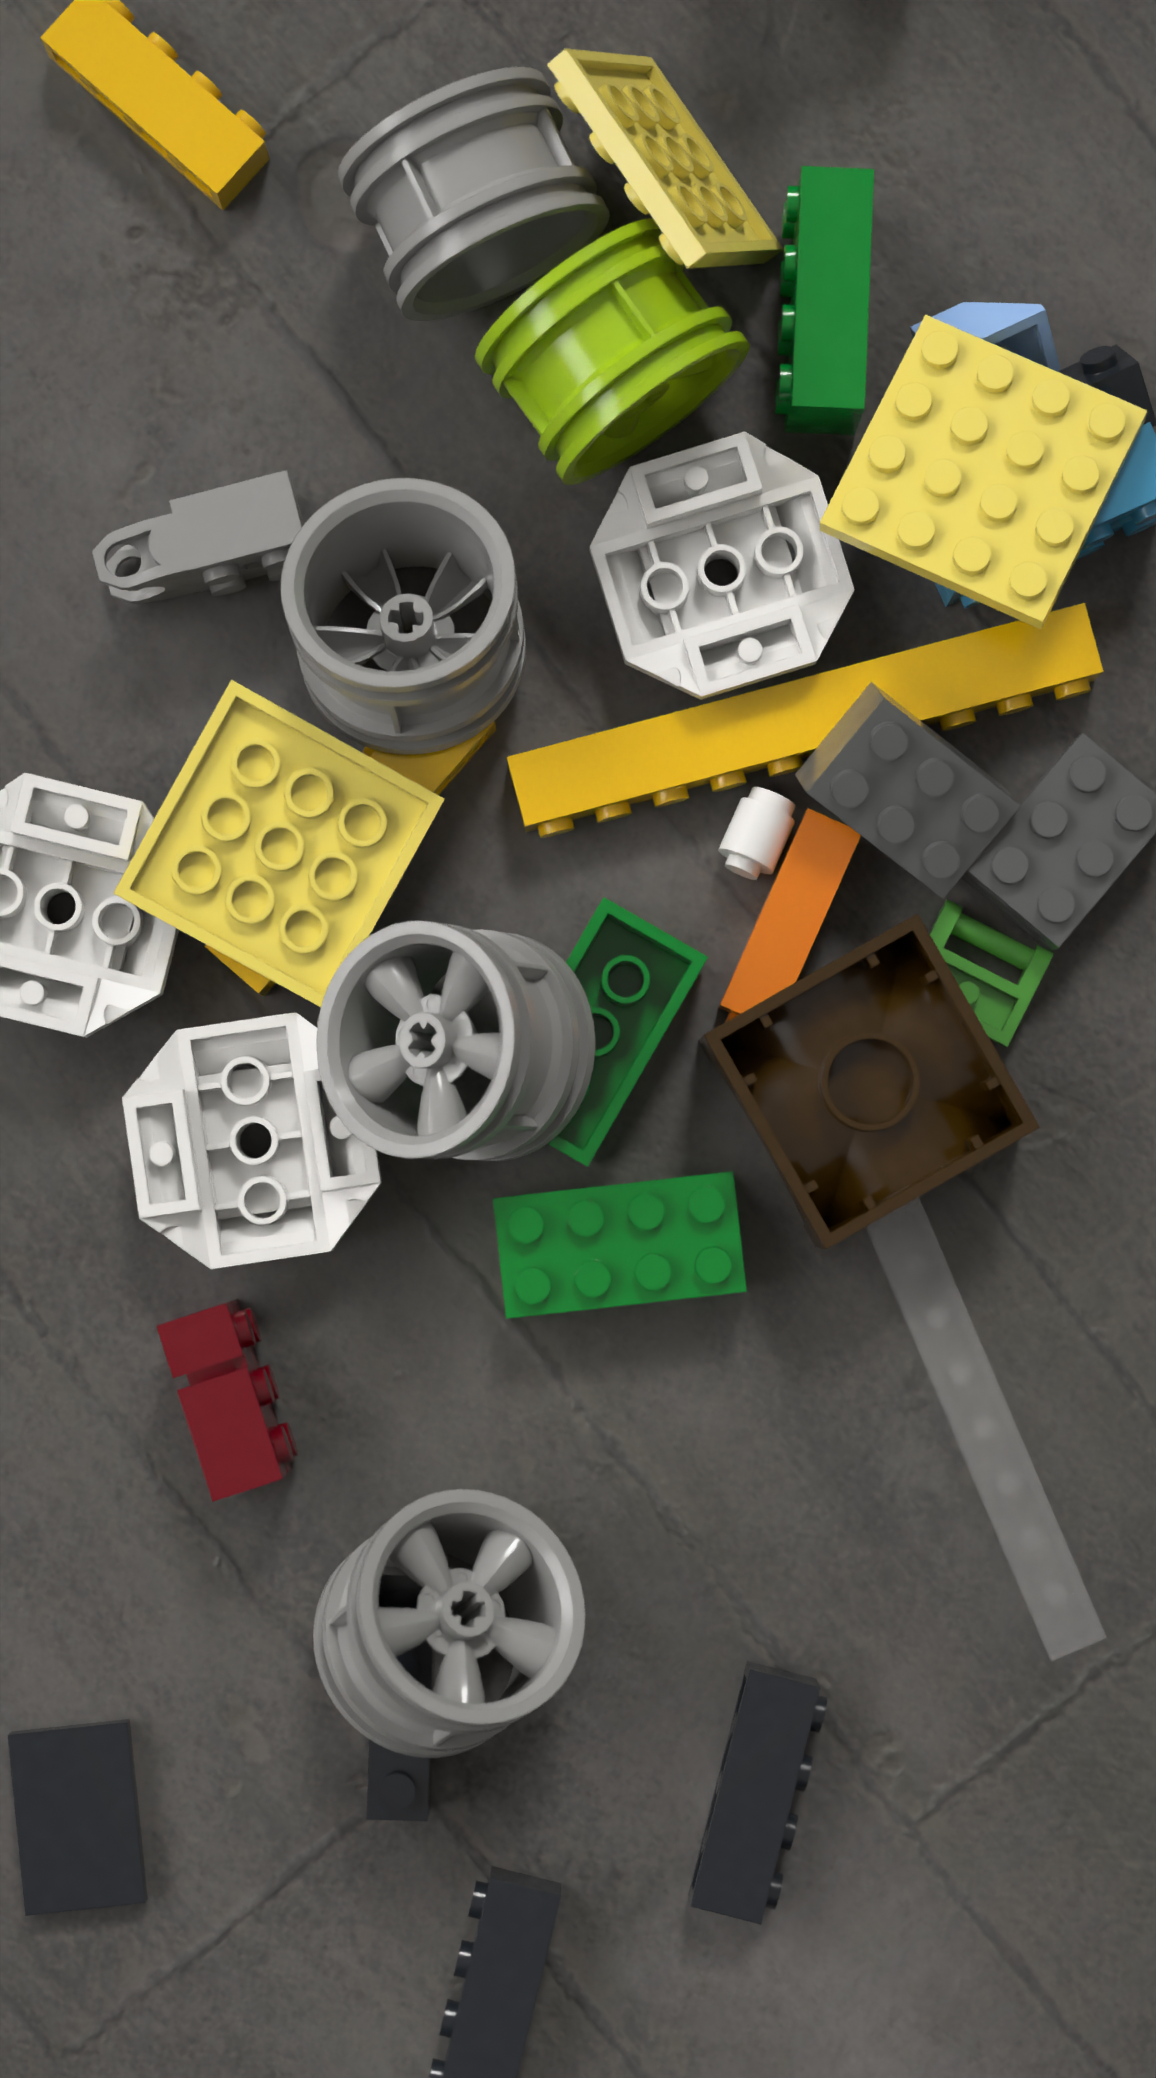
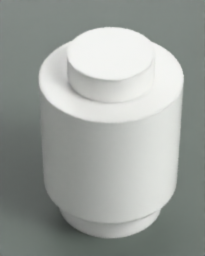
[718,787,796,880]

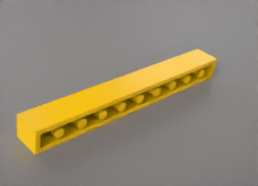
[507,603,1104,838]

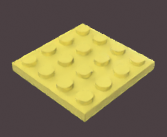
[547,48,783,268]
[820,315,1147,630]
[113,680,445,1007]

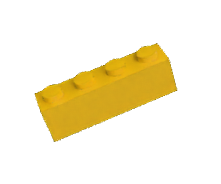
[40,0,270,210]

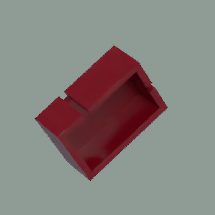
[156,1299,298,1502]

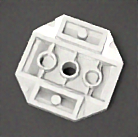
[590,431,855,700]
[0,773,179,1038]
[122,1012,382,1269]

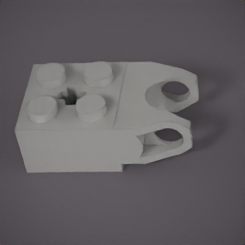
[92,470,304,604]

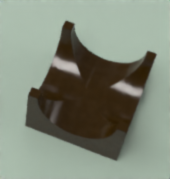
[698,913,1040,1250]

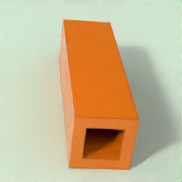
[718,808,861,1022]

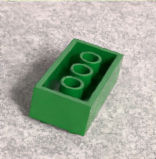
[774,166,874,435]
[547,897,708,1167]
[493,1171,747,1319]

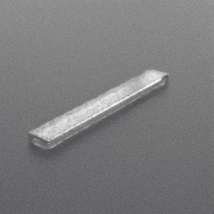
[865,1197,1107,1661]

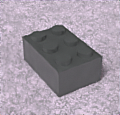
[795,682,1021,899]
[961,733,1156,951]

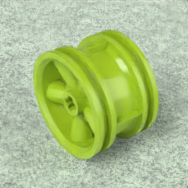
[475,218,750,485]

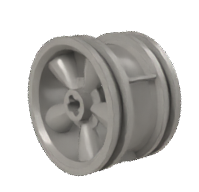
[337,67,610,321]
[281,478,526,755]
[316,921,595,1161]
[313,1489,585,1758]

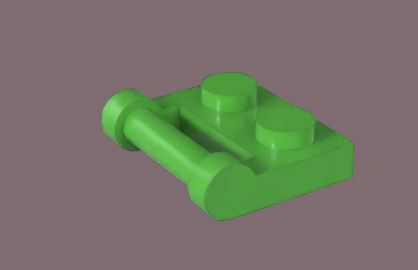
[929,899,1053,1048]

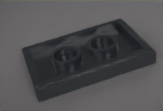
[8,1719,148,1916]

